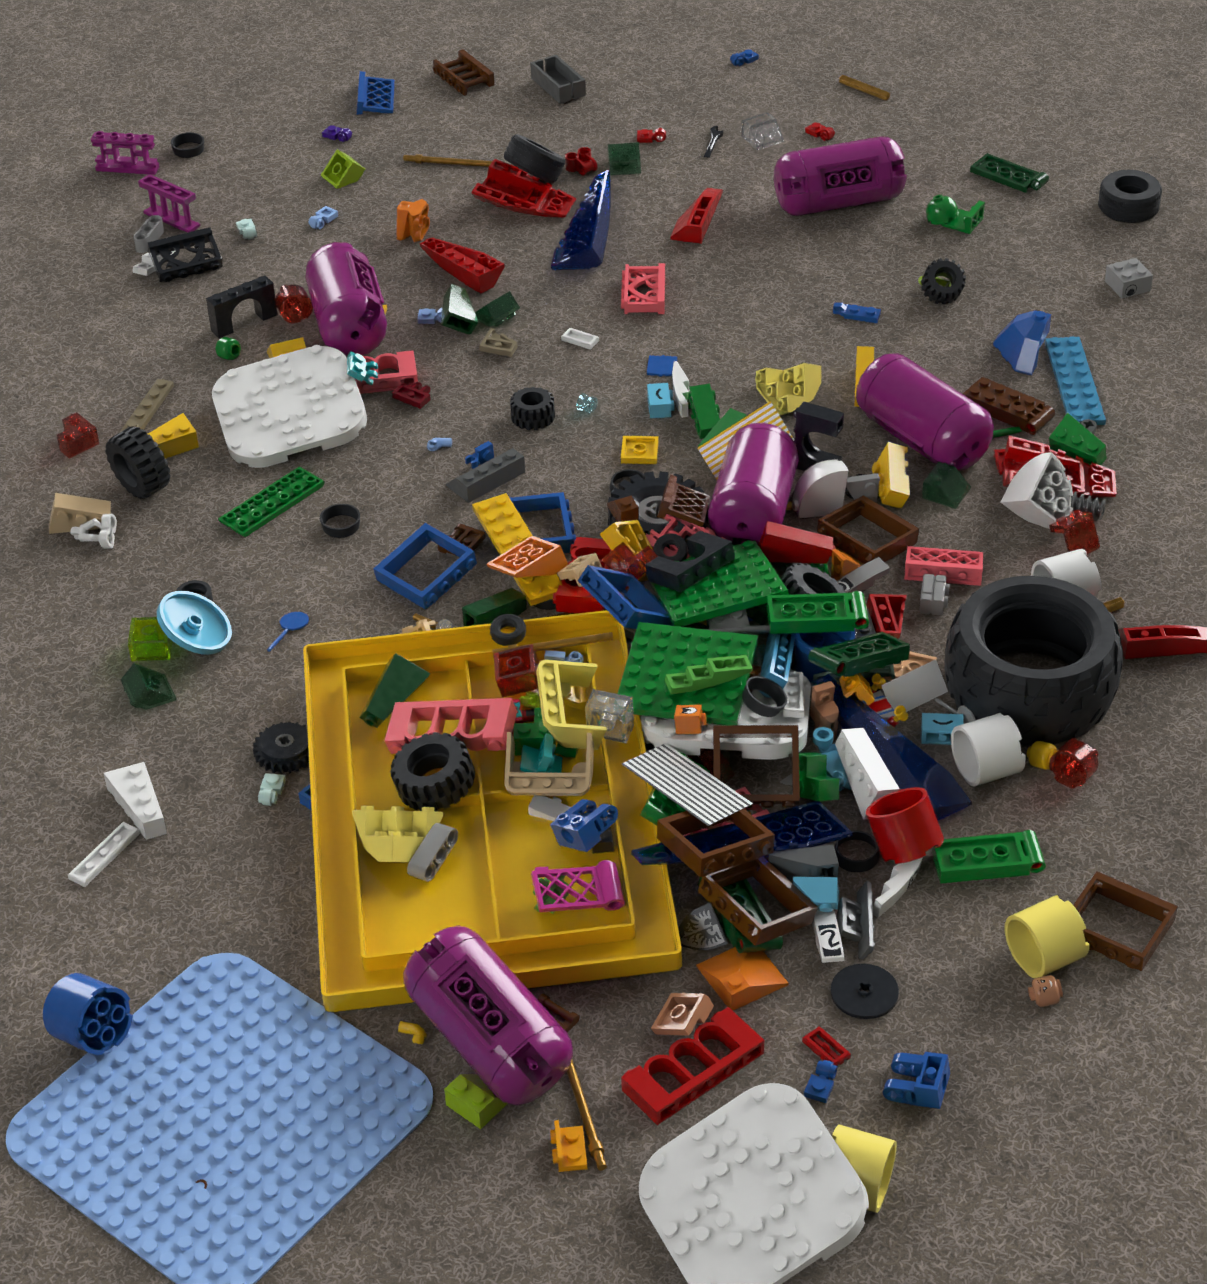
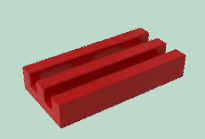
[802,1026,851,1066]

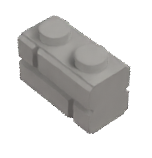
[919,574,950,615]

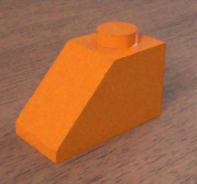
[831,549,861,581]

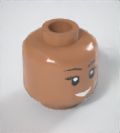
[1028,975,1063,1007]

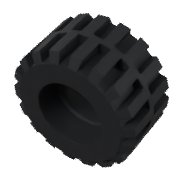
[921,258,966,304]
[510,387,555,430]

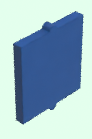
[647,355,677,377]

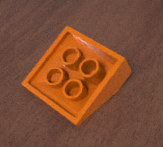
[487,536,568,578]
[696,947,789,1011]

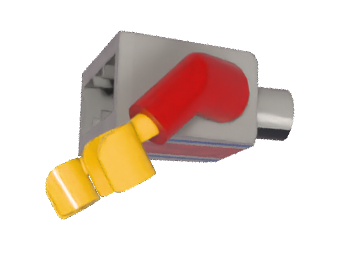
[846,673,908,735]

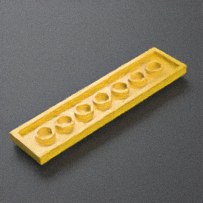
[472,493,561,606]

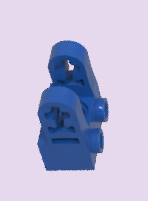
[550,799,618,852]
[882,1052,950,1109]

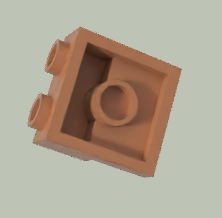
[651,993,714,1036]

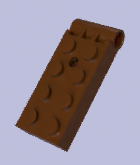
[963,377,1055,435]

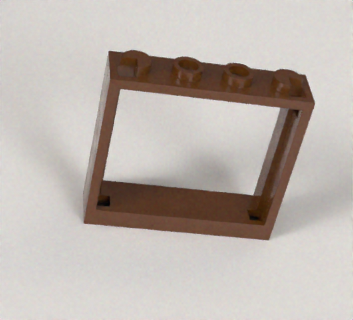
[817,495,919,564]
[713,725,800,808]
[657,808,775,877]
[698,856,818,946]
[1073,871,1178,971]

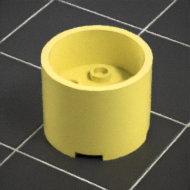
[1005,895,1089,978]
[832,1125,897,1213]

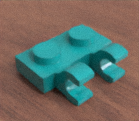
[347,351,378,385]

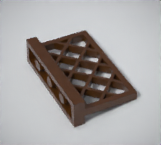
[657,475,710,527]

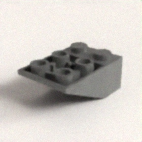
[769,844,839,883]

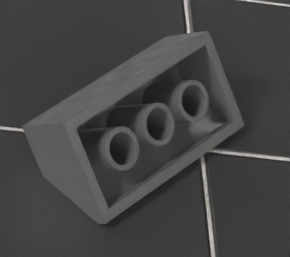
[446,448,525,503]

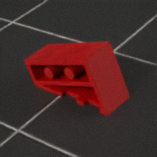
[866,594,907,639]

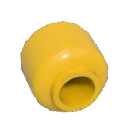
[1027,741,1059,770]

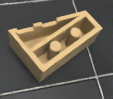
[49,493,111,534]

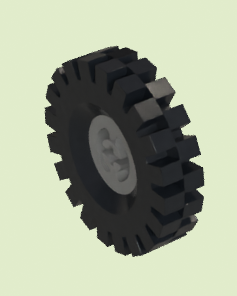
[608,471,709,549]

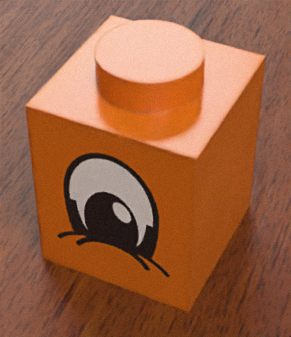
[674,705,706,734]

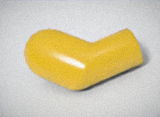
[398,1021,426,1045]

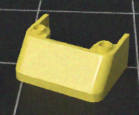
[536,660,607,750]

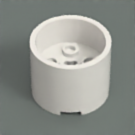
[1031,549,1102,599]
[951,713,1026,787]

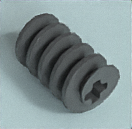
[1071,491,1106,521]

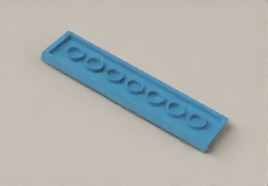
[1045,336,1106,425]

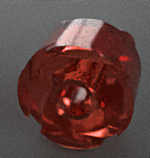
[275,284,313,324]
[1049,738,1098,788]

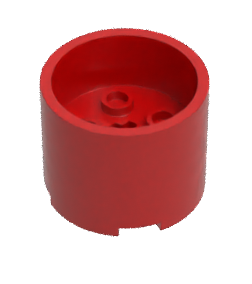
[866,787,944,864]

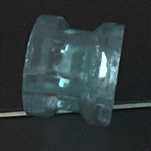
[576,393,598,414]

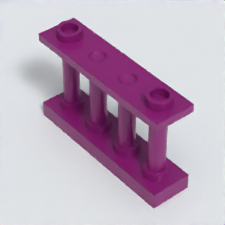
[138,174,200,233]

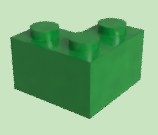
[513,708,556,756]
[792,752,839,801]

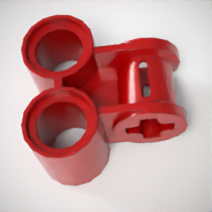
[565,147,598,176]

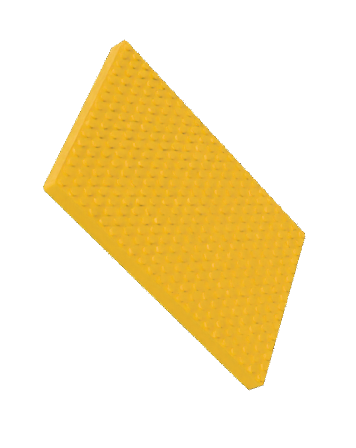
[303,610,682,1012]

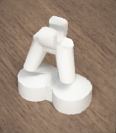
[70,514,117,549]

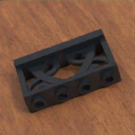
[147,227,223,282]

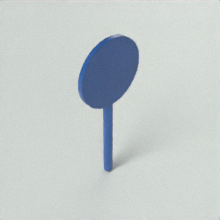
[267,612,309,652]

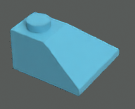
[793,877,839,912]

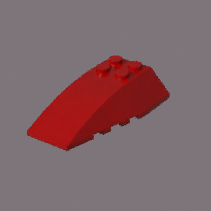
[472,159,576,218]
[1003,436,1117,498]

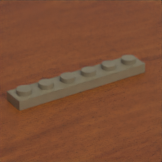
[119,379,174,433]

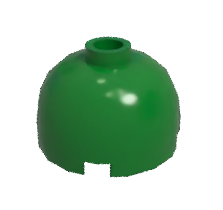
[926,195,959,225]

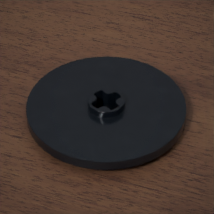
[831,964,899,1019]

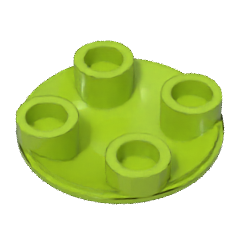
[519,692,541,709]

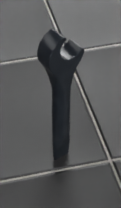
[704,126,723,158]

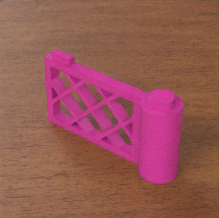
[531,860,625,912]

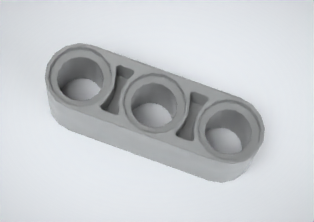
[134,215,164,253]
[407,823,458,882]

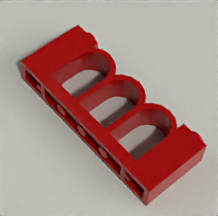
[553,537,620,613]
[621,1007,764,1125]

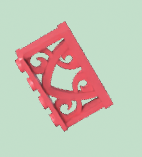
[621,263,665,314]

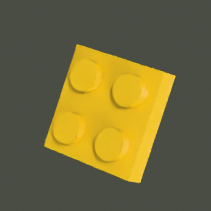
[621,436,659,464]

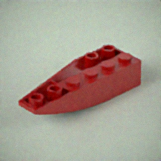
[670,188,723,244]
[419,237,505,294]
[1118,625,1207,659]

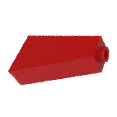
[758,521,835,564]

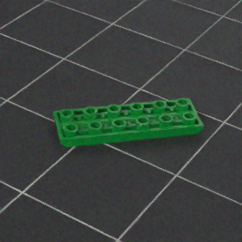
[218,466,324,537]

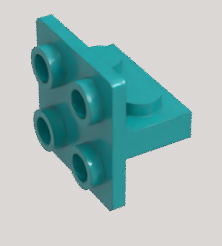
[520,733,563,773]

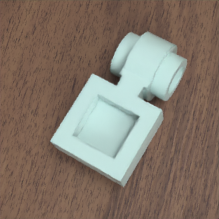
[236,219,257,240]
[258,773,286,806]

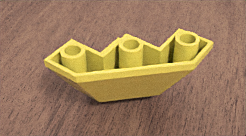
[755,363,821,415]
[352,806,443,862]

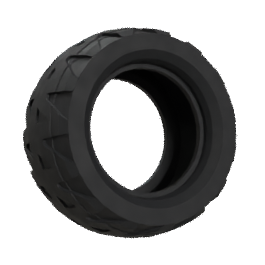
[944,576,1123,745]

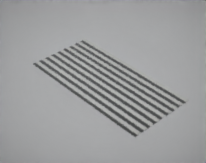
[622,743,753,826]

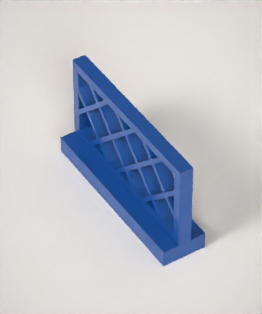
[356,71,395,115]

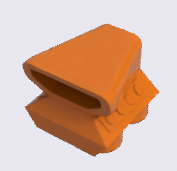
[397,199,430,242]

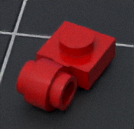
[805,122,835,141]
[637,128,666,143]

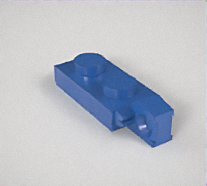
[833,303,881,323]

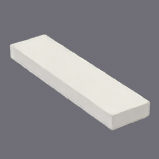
[783,672,804,718]
[68,822,140,887]

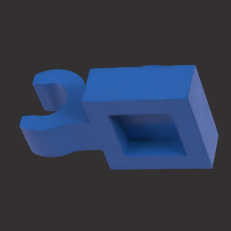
[465,441,494,469]

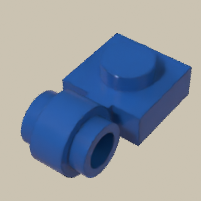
[730,49,759,66]
[804,1060,838,1103]

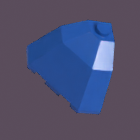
[993,310,1051,375]

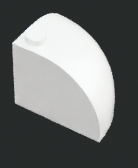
[1001,452,1073,531]
[792,459,849,518]

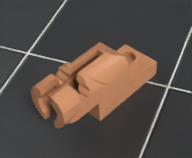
[809,681,839,742]

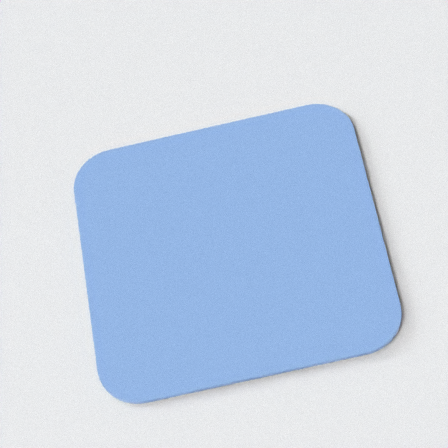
[6,953,433,1284]

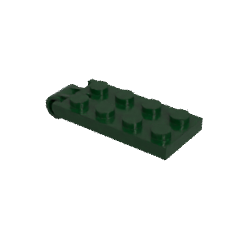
[970,153,1049,193]

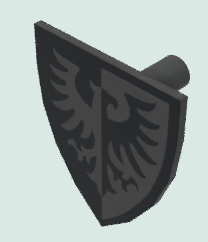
[678,902,728,950]

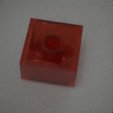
[494,644,539,698]

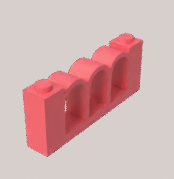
[355,350,418,394]
[385,698,517,754]

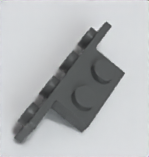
[838,881,875,960]

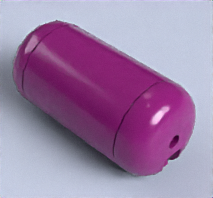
[774,136,907,216]
[305,242,387,357]
[856,353,994,472]
[708,423,799,546]
[403,926,573,1106]

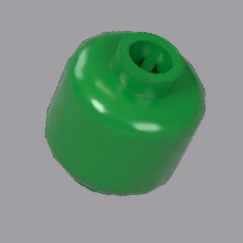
[215,337,241,360]

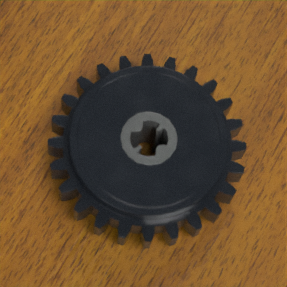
[253,722,309,774]

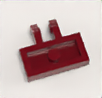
[392,382,431,409]

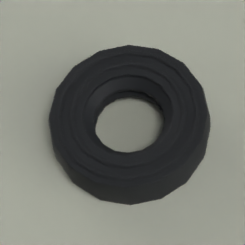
[654,534,688,562]
[490,614,526,646]

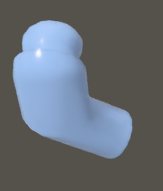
[427,438,452,451]

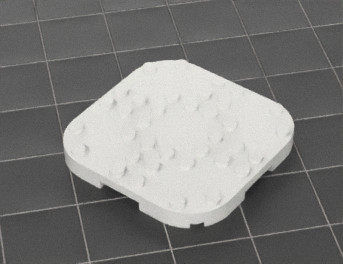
[212,345,367,468]
[641,670,811,760]
[639,1083,869,1284]

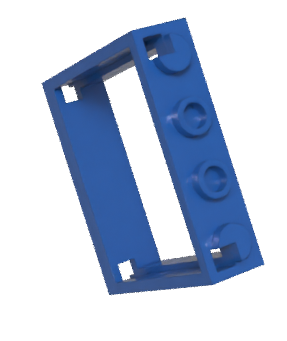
[510,492,576,553]
[373,523,477,609]
[578,565,674,629]

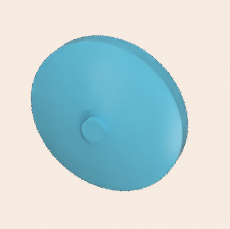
[157,591,232,655]

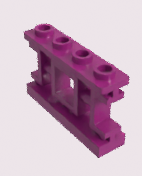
[91,131,160,175]

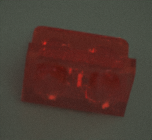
[1049,510,1100,554]

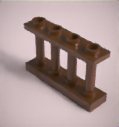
[433,49,495,96]

